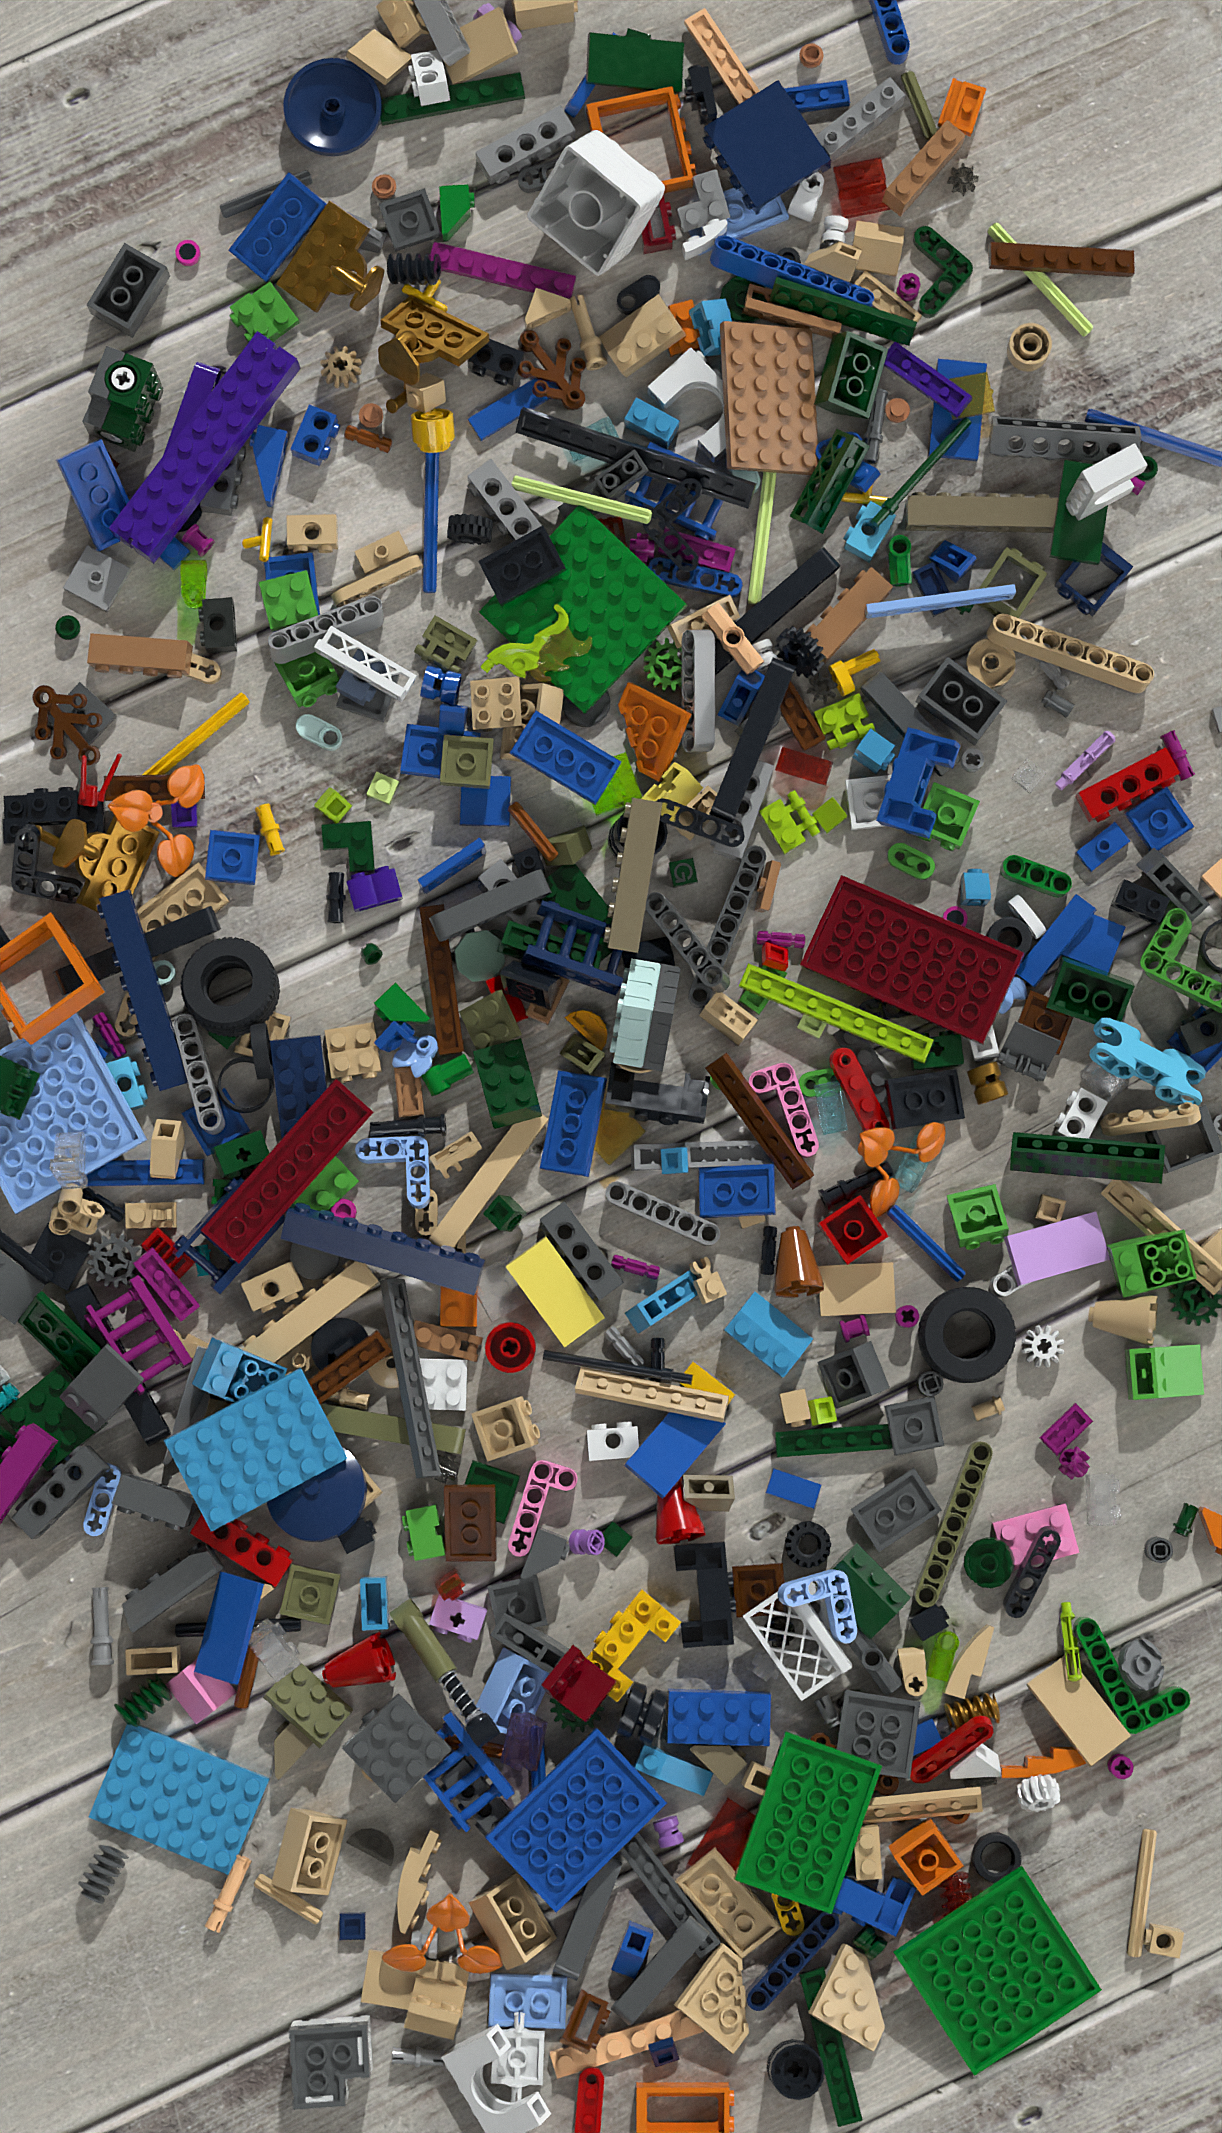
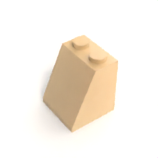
[511,0,578,31]

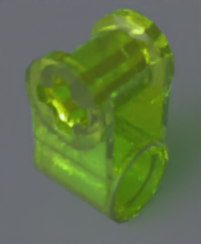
[180,560,207,609]

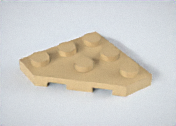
[674,1943,749,2054]
[808,1944,885,2052]

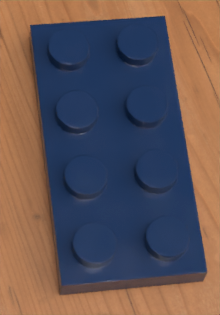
[270,1034,327,1138]

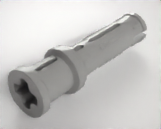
[90,1587,114,1665]

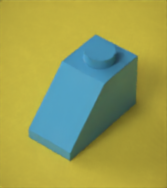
[960,869,991,906]

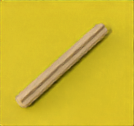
[1127,1829,1157,1957]

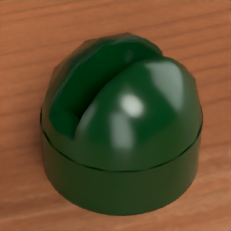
[360,943,383,965]

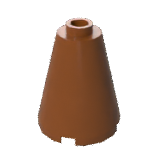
[774,1226,824,1298]

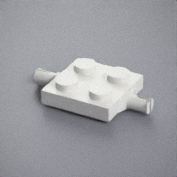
[491,2012,545,2102]

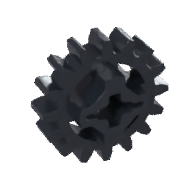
[774,626,826,678]

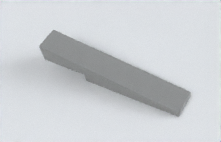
[630,1140,774,1171]

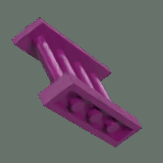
[84,1275,193,1396]

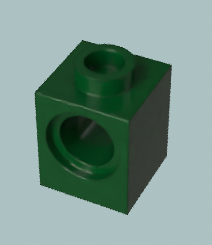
[483,1195,527,1232]

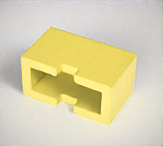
[641,762,703,822]

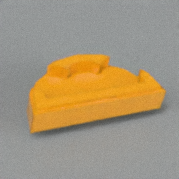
[565,1010,608,1051]

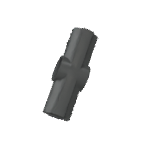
[841,1627,903,1696]

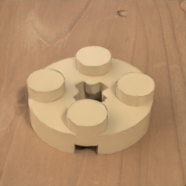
[965,639,1016,689]

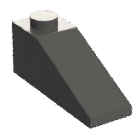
[1136,848,1210,922]
[490,1613,569,1674]

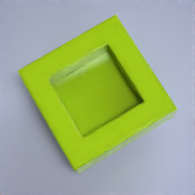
[807,1396,837,1426]

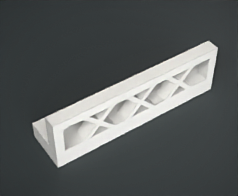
[314,626,417,702]

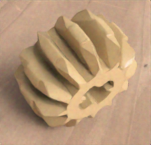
[320,346,362,389]

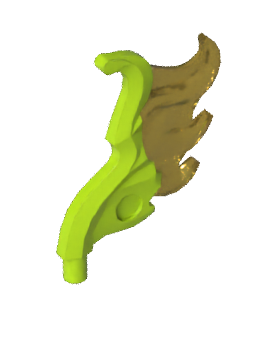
[480,604,592,682]

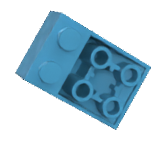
[192,1337,287,1403]

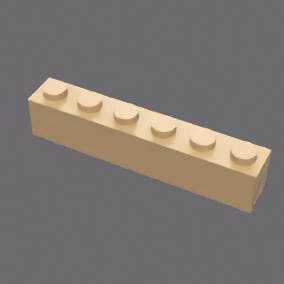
[242,1259,380,1363]

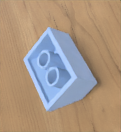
[476,1647,549,1740]

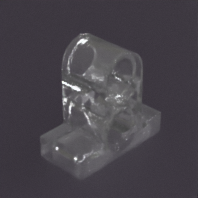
[50,1131,88,1189]

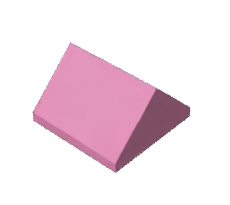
[165,1659,237,1725]

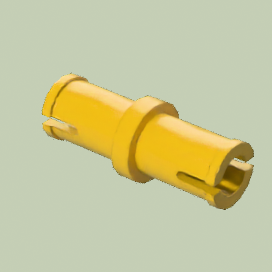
[255,804,285,856]

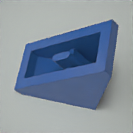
[929,540,977,584]
[439,703,468,736]

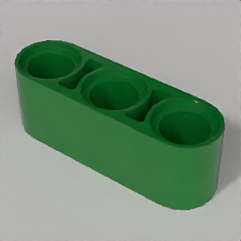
[1000,855,1072,898]

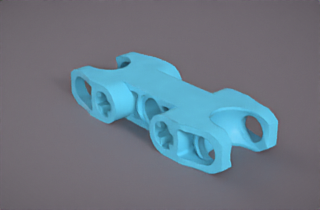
[1089,1018,1206,1106]

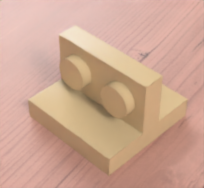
[404,1975,467,2040]

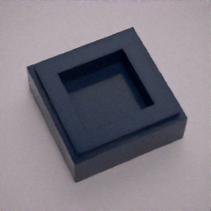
[340,1912,366,1940]
[648,2037,680,2067]

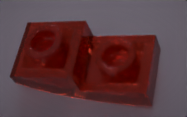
[775,747,833,786]
[435,1567,466,1601]

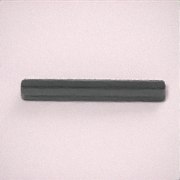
[220,170,313,218]

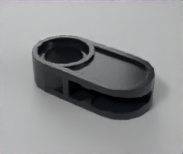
[617,275,660,315]

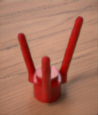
[77,754,122,807]

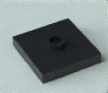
[31,1223,93,1291]

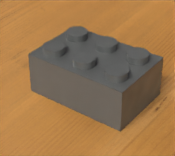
[87,243,170,338]
[915,657,1007,746]
[112,1473,197,1531]

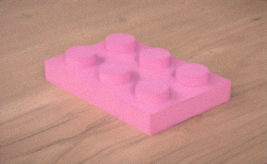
[992,1503,1080,1570]

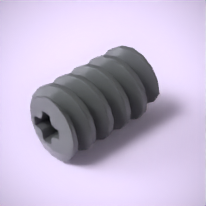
[78,1845,129,1904]

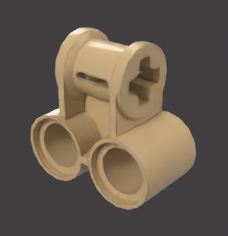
[49,1184,105,1235]

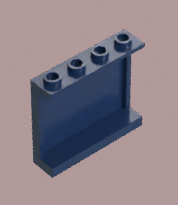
[702,80,831,215]

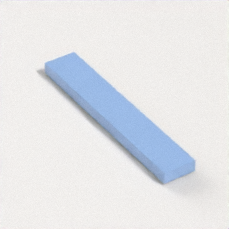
[865,584,1016,619]

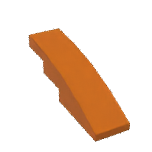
[1000,1746,1086,1778]

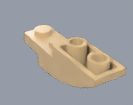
[397,1827,442,1934]

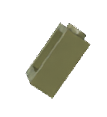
[977,547,1048,618]

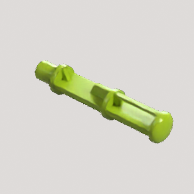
[1060,1602,1082,1682]

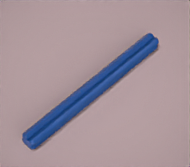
[1085,409,1222,467]
[423,452,439,593]

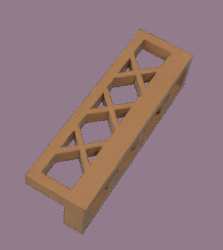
[742,284,842,339]

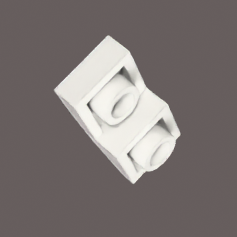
[682,219,727,260]

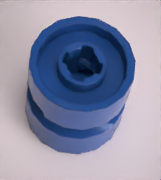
[420,666,462,705]

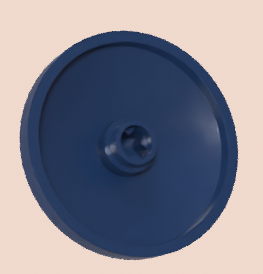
[283,58,382,156]
[267,1447,367,1542]

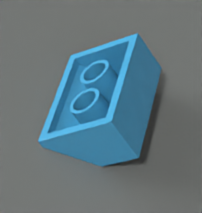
[723,1291,813,1378]

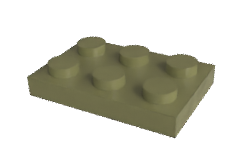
[263,1659,353,1749]

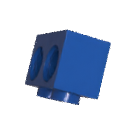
[290,404,340,466]

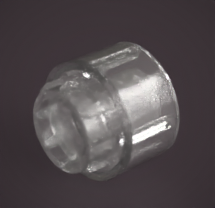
[1080,1053,1129,1102]

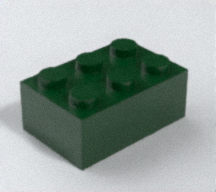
[473,1038,542,1129]

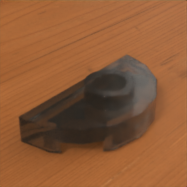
[346,1828,394,1866]

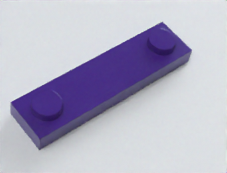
[884,342,972,418]

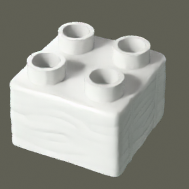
[527,130,665,276]

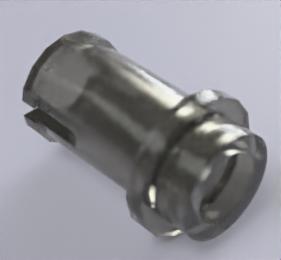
[963,1777,997,1788]

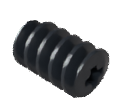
[387,253,441,285]

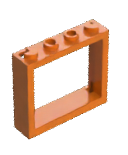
[586,86,696,194]
[0,912,105,1045]

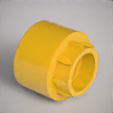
[411,408,455,453]

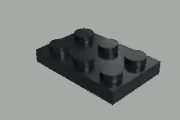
[478,525,567,606]
[884,1069,965,1130]

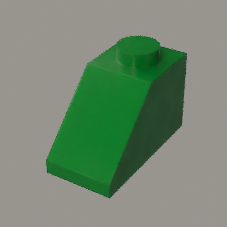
[439,184,475,242]
[374,982,431,1024]

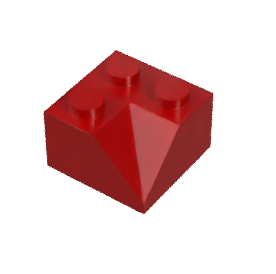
[817,1195,889,1265]

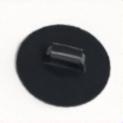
[311,1318,368,1371]

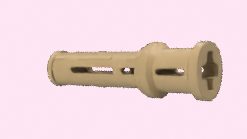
[569,295,608,371]

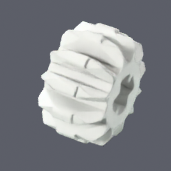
[1021,1325,1064,1368]
[1017,1774,1060,1812]

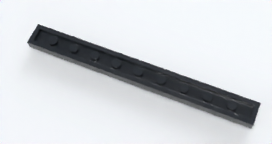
[515,407,756,509]

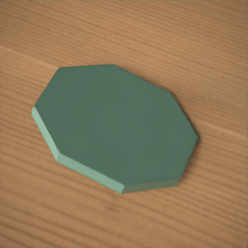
[454,930,505,982]

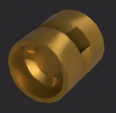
[966,1061,1008,1105]

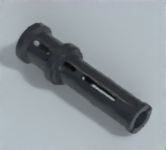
[370,1114,447,1138]
[818,1161,894,1211]

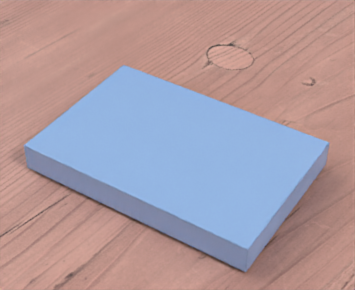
[488,1973,567,2029]

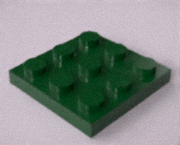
[1,1365,108,1472]

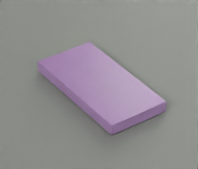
[1004,1211,1110,1286]

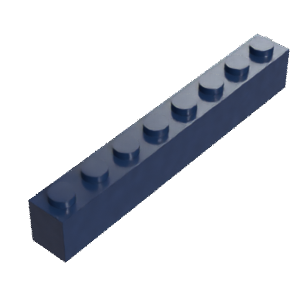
[97,889,188,1091]
[280,1203,485,1295]

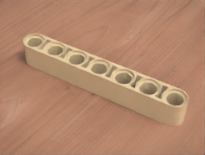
[987,613,1154,694]
[428,1114,549,1248]

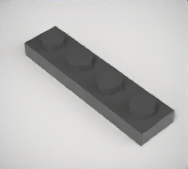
[833,1029,893,1118]

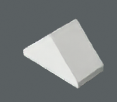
[949,1744,1001,1779]

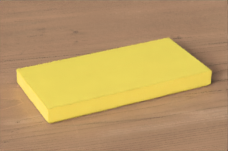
[505,1236,605,1348]

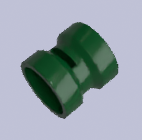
[852,1924,888,1961]

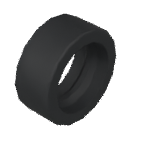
[971,1832,1022,1883]

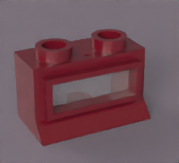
[641,195,676,254]

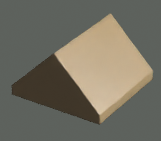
[852,220,905,277]

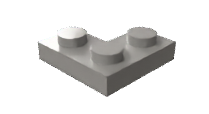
[676,169,730,232]

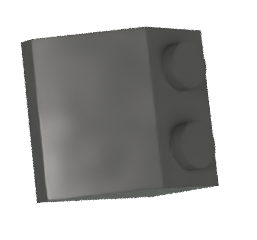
[817,1341,890,1409]
[520,1527,570,1579]

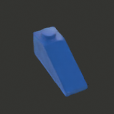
[250,425,289,508]

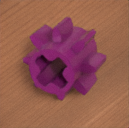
[629,533,655,564]
[1058,1446,1090,1480]

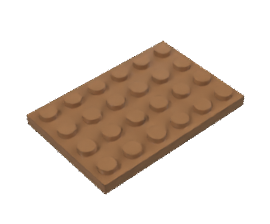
[720,321,819,475]

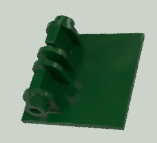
[0,1055,40,1120]

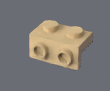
[376,0,429,48]

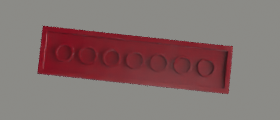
[201,1079,374,1264]

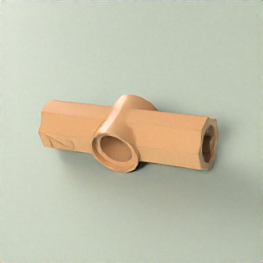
[701,603,764,675]

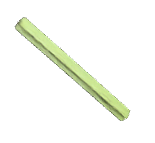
[987,222,1093,337]
[748,472,777,605]
[511,476,652,524]

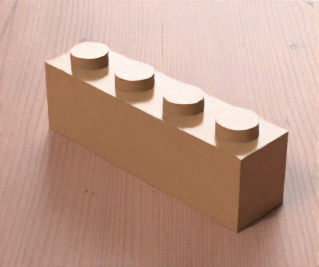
[882,120,966,217]
[805,567,893,663]
[87,633,193,678]

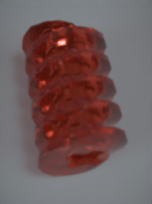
[938,1871,973,1917]

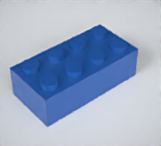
[667,1689,771,1746]

